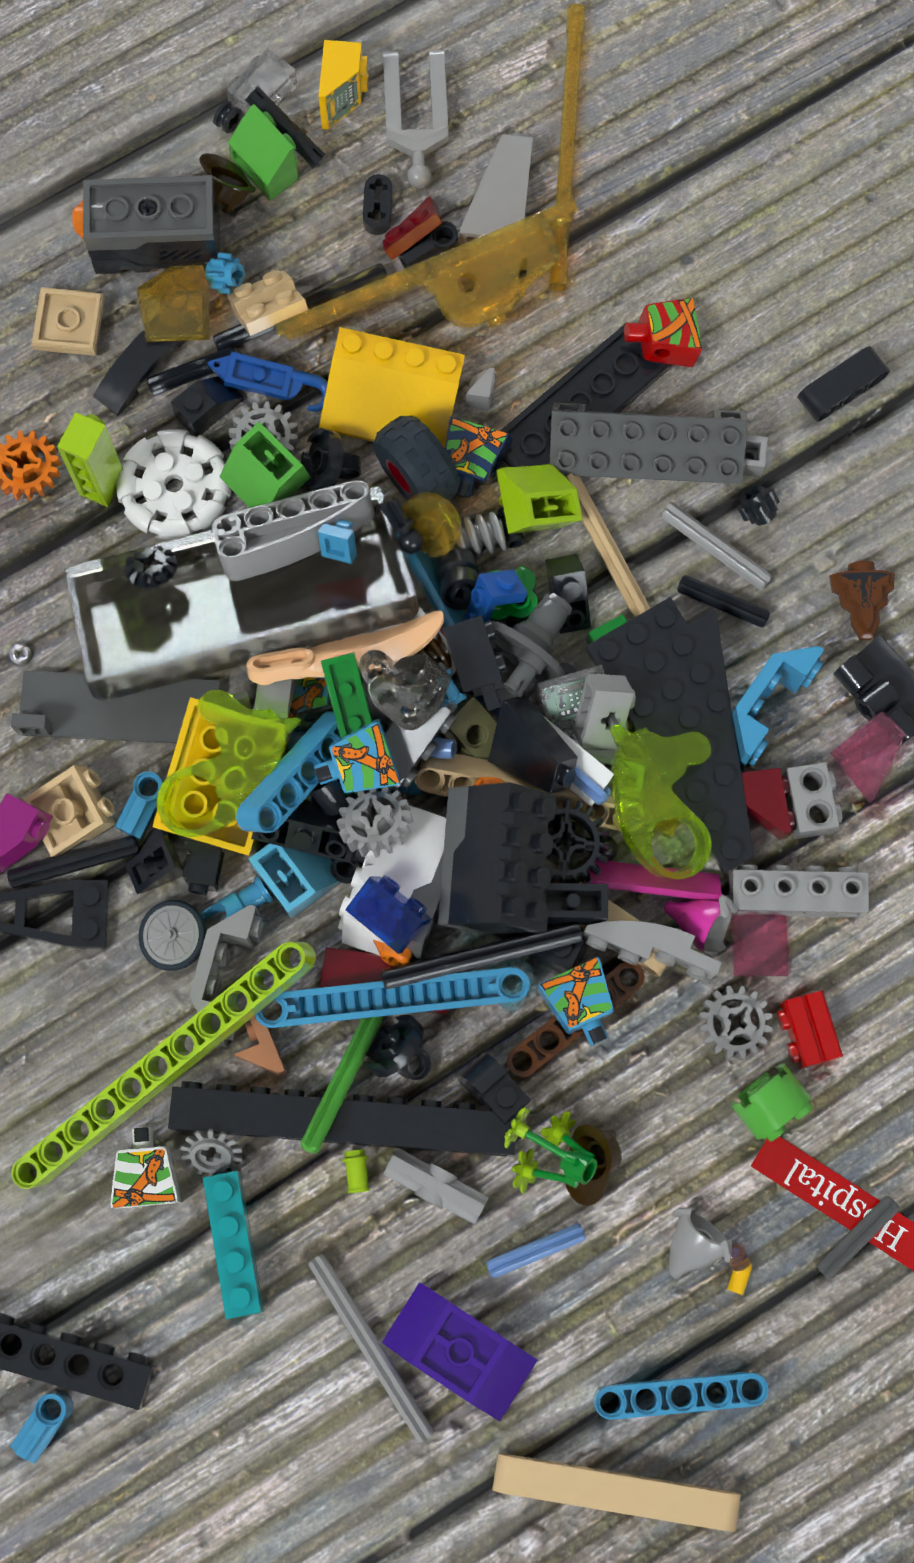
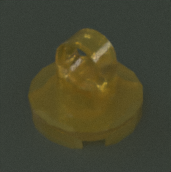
[402,492,462,557]

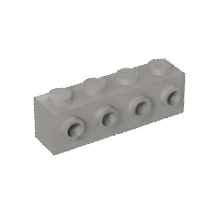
[729,865,869,918]

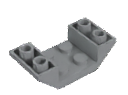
[188,905,265,1047]

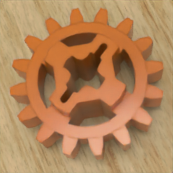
[0,430,61,501]

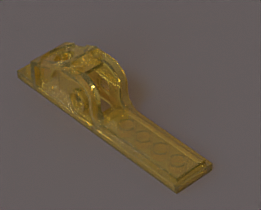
[274,198,578,343]

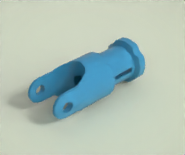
[200,876,274,920]

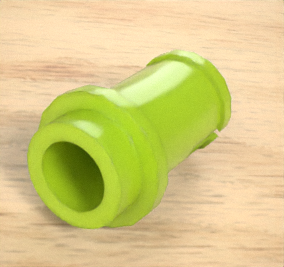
[341,1149,370,1194]

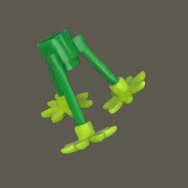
[504,1108,597,1194]

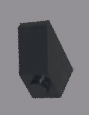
[171,376,244,437]

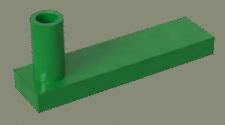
[321,652,373,793]

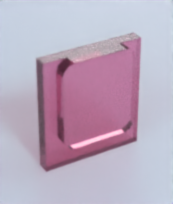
[732,914,788,976]

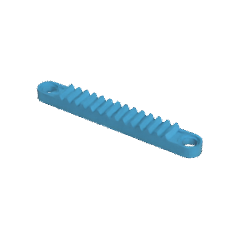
[255,967,530,1028]

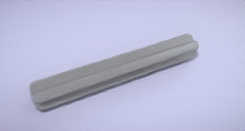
[661,503,772,590]

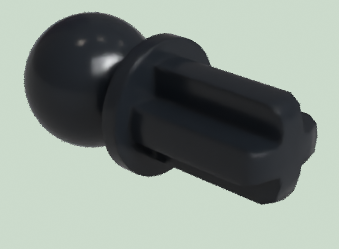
[380,497,424,554]

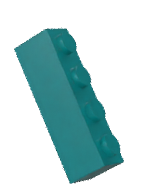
[203,1171,264,1319]

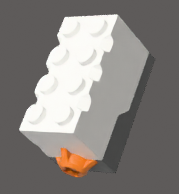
[338,805,446,966]

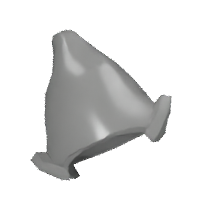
[669,1207,732,1279]

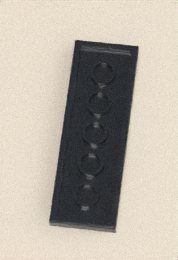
[500,322,670,467]

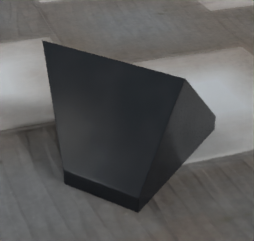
[125,827,183,895]

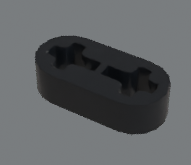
[363,174,393,235]

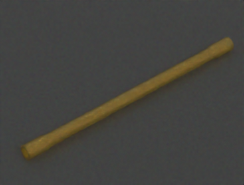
[549,4,586,292]

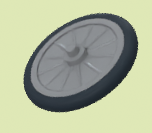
[138,900,206,971]

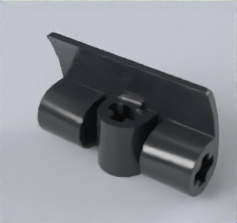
[833,636,914,747]

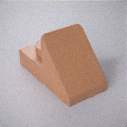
[234,1013,287,1076]

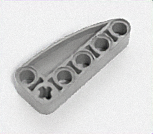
[212,480,374,581]

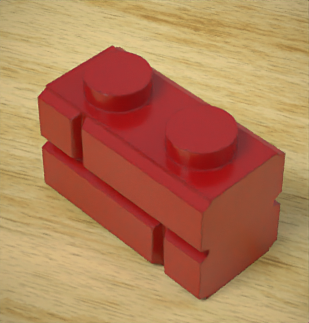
[777,990,843,1070]

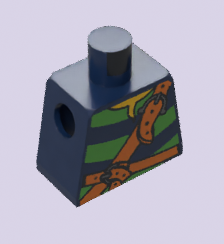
[445,416,513,498]

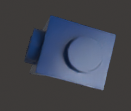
[463,569,528,622]

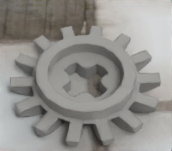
[180,1129,243,1176]

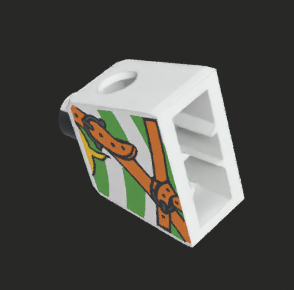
[111,1127,181,1209]

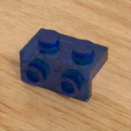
[345,875,432,954]

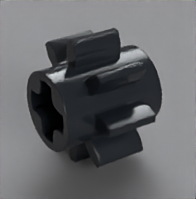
[738,485,780,526]

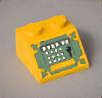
[318,40,369,130]

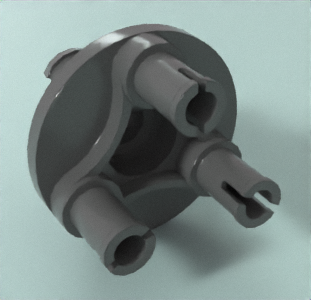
[491,593,572,698]

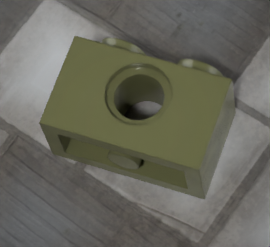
[439,690,497,760]

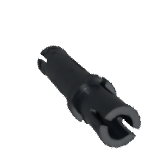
[245,86,326,169]

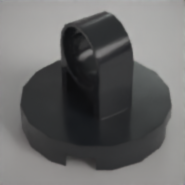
[301,428,361,492]
[364,1014,431,1080]

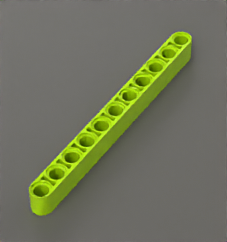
[11,942,316,1189]

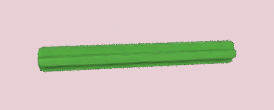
[301,1016,385,1154]

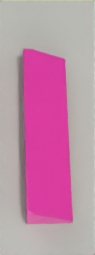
[584,859,722,901]

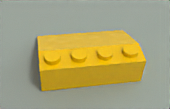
[319,327,465,448]
[152,697,292,856]

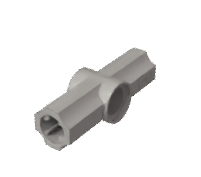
[383,1148,489,1224]

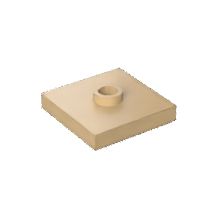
[31,287,105,356]

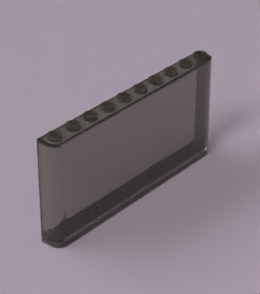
[65,486,419,701]

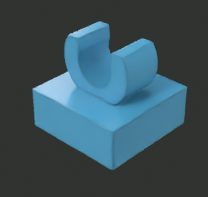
[318,519,357,564]

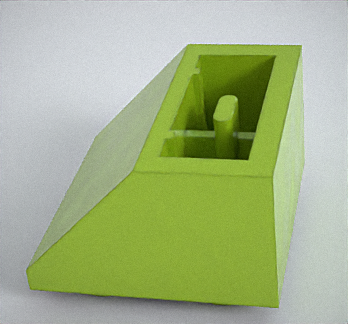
[497,464,583,534]

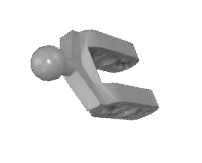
[383,50,449,189]

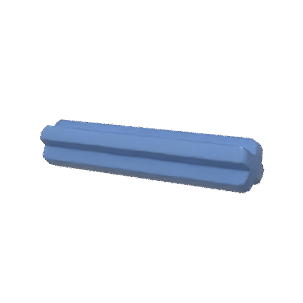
[486,1223,586,1278]

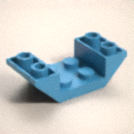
[732,646,824,772]

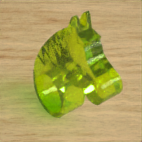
[157,690,302,837]
[610,725,711,879]

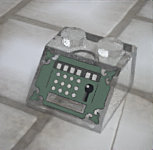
[535,665,604,736]

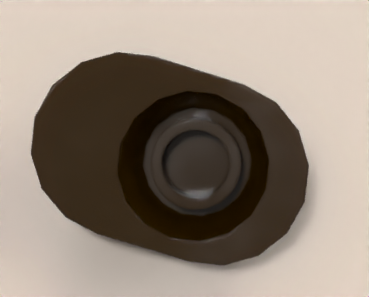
[199,153,256,214]
[564,1124,622,1206]

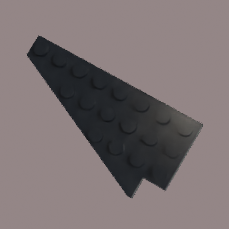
[585,597,754,874]

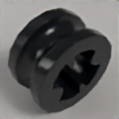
[213,101,242,134]

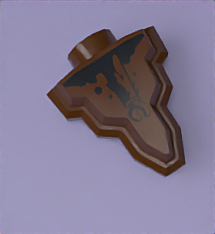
[829,561,895,640]

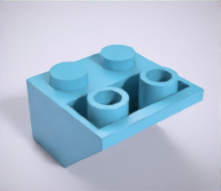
[249,844,341,919]

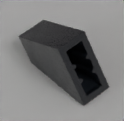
[488,695,578,794]

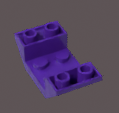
[381,1282,538,1421]

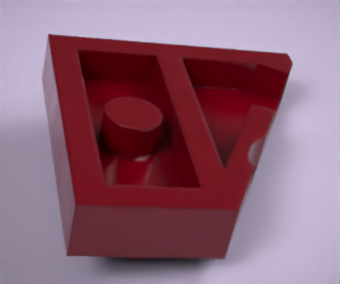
[382,196,442,260]

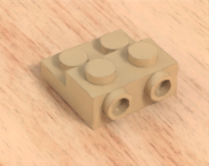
[227,270,308,336]
[23,765,116,857]

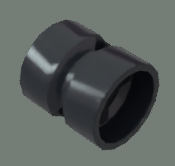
[435,548,479,610]

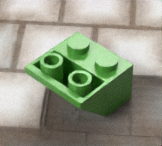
[228,104,298,201]
[219,422,311,508]

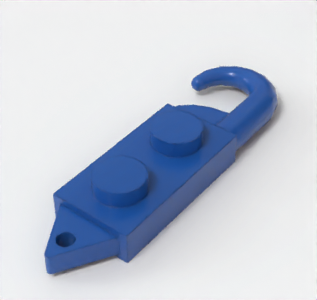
[207,351,328,412]

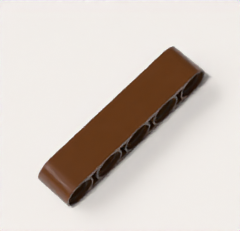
[506,962,645,1080]

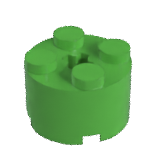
[730,1063,813,1142]

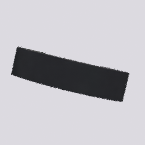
[93,305,200,416]

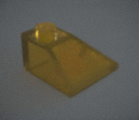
[137,265,210,342]

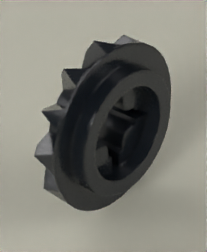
[124,545,178,589]

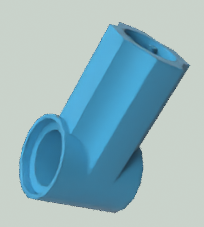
[115,771,165,840]
[10,1390,73,1464]

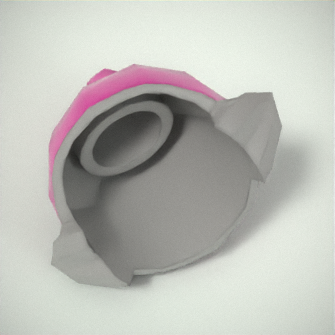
[664,895,737,956]

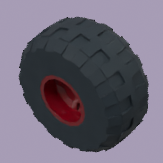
[373,416,461,512]

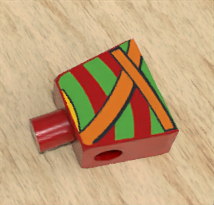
[624,298,702,367]

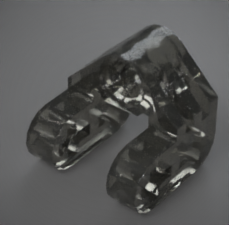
[359,650,451,730]

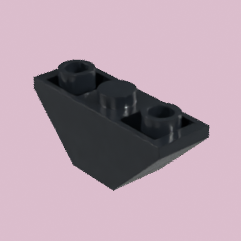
[251,799,353,863]

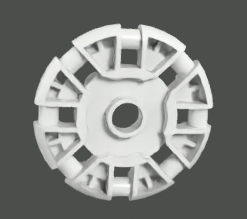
[116,429,232,540]

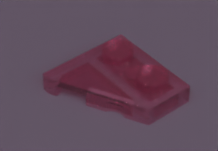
[830,712,905,803]

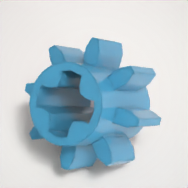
[205,253,245,294]

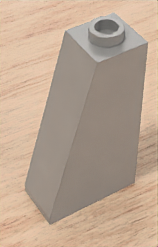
[460,133,533,254]

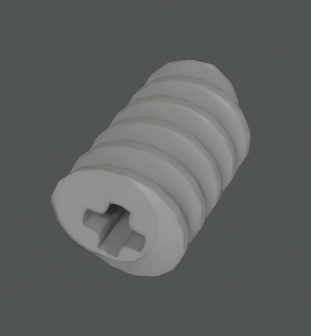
[436,512,506,556]

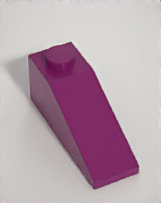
[0,793,53,874]

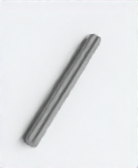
[309,1254,434,1443]

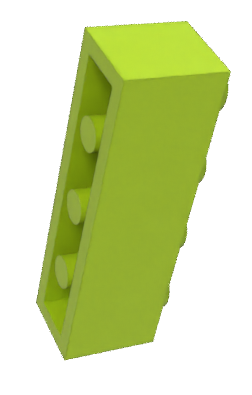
[57,412,123,507]

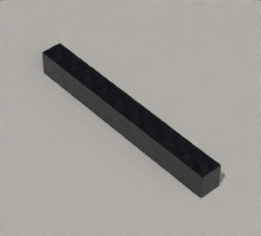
[168,1081,517,1157]

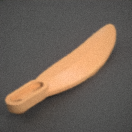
[246,611,444,685]

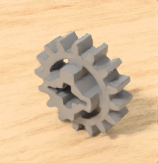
[229,401,299,456]
[337,787,413,858]
[698,986,773,1060]

